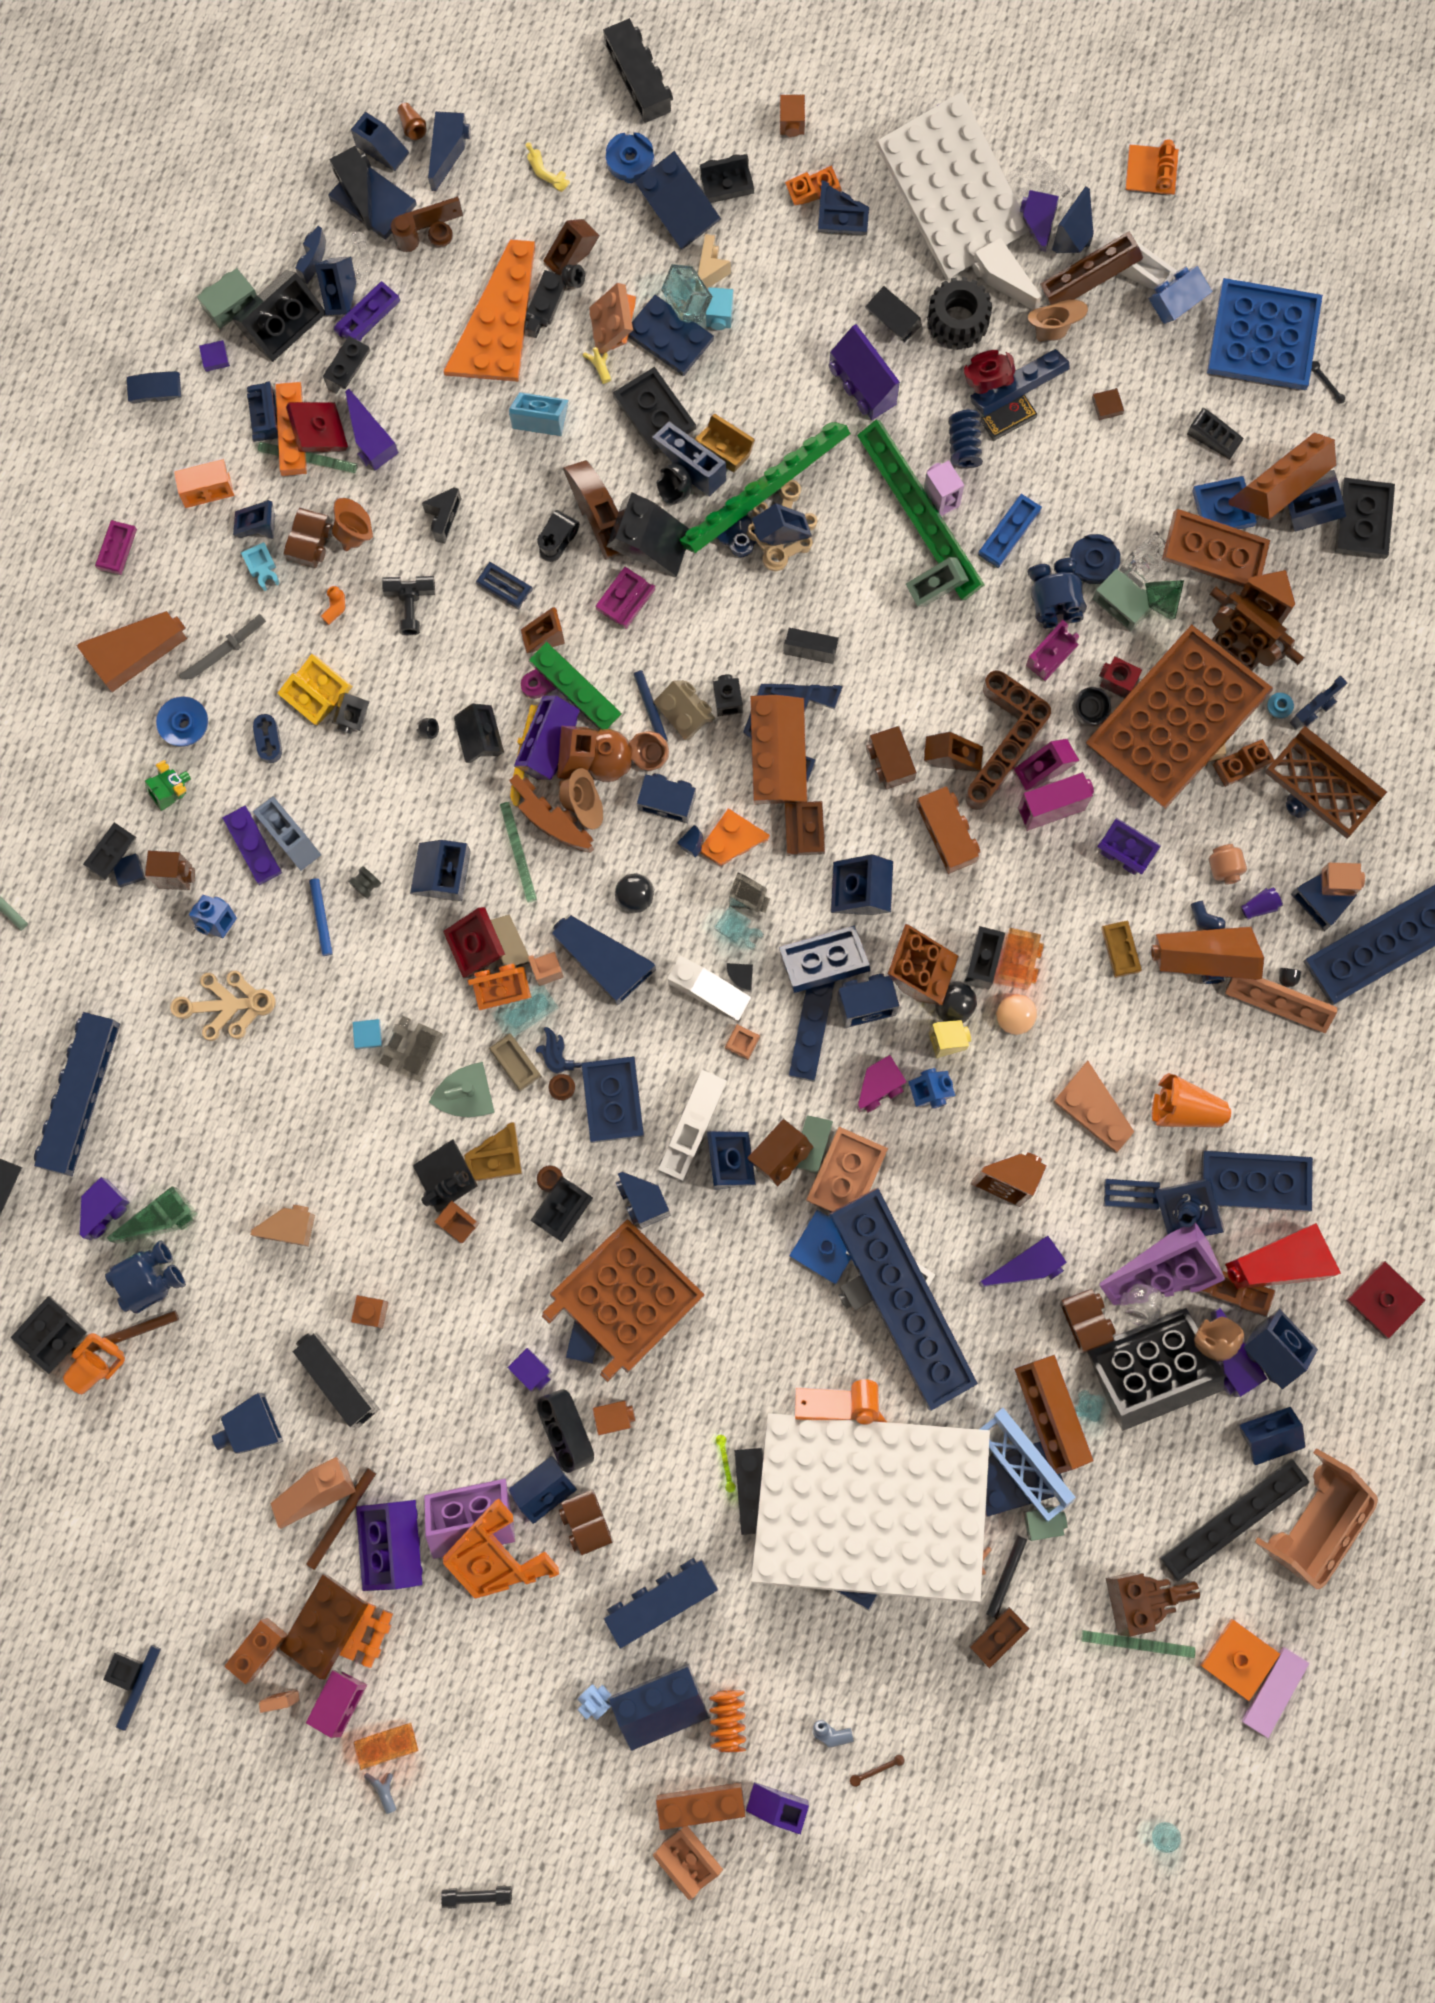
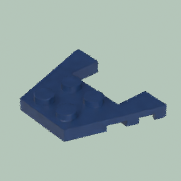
[743,684,843,783]

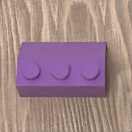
[424,1478,515,1559]

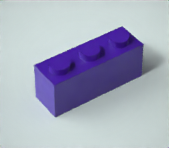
[514,695,580,780]

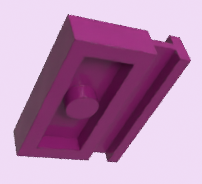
[595,566,656,629]

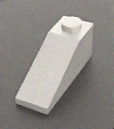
[972,238,1041,310]
[667,956,751,1021]

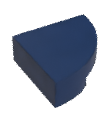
[677,824,703,858]

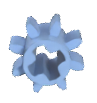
[577,1684,611,1720]

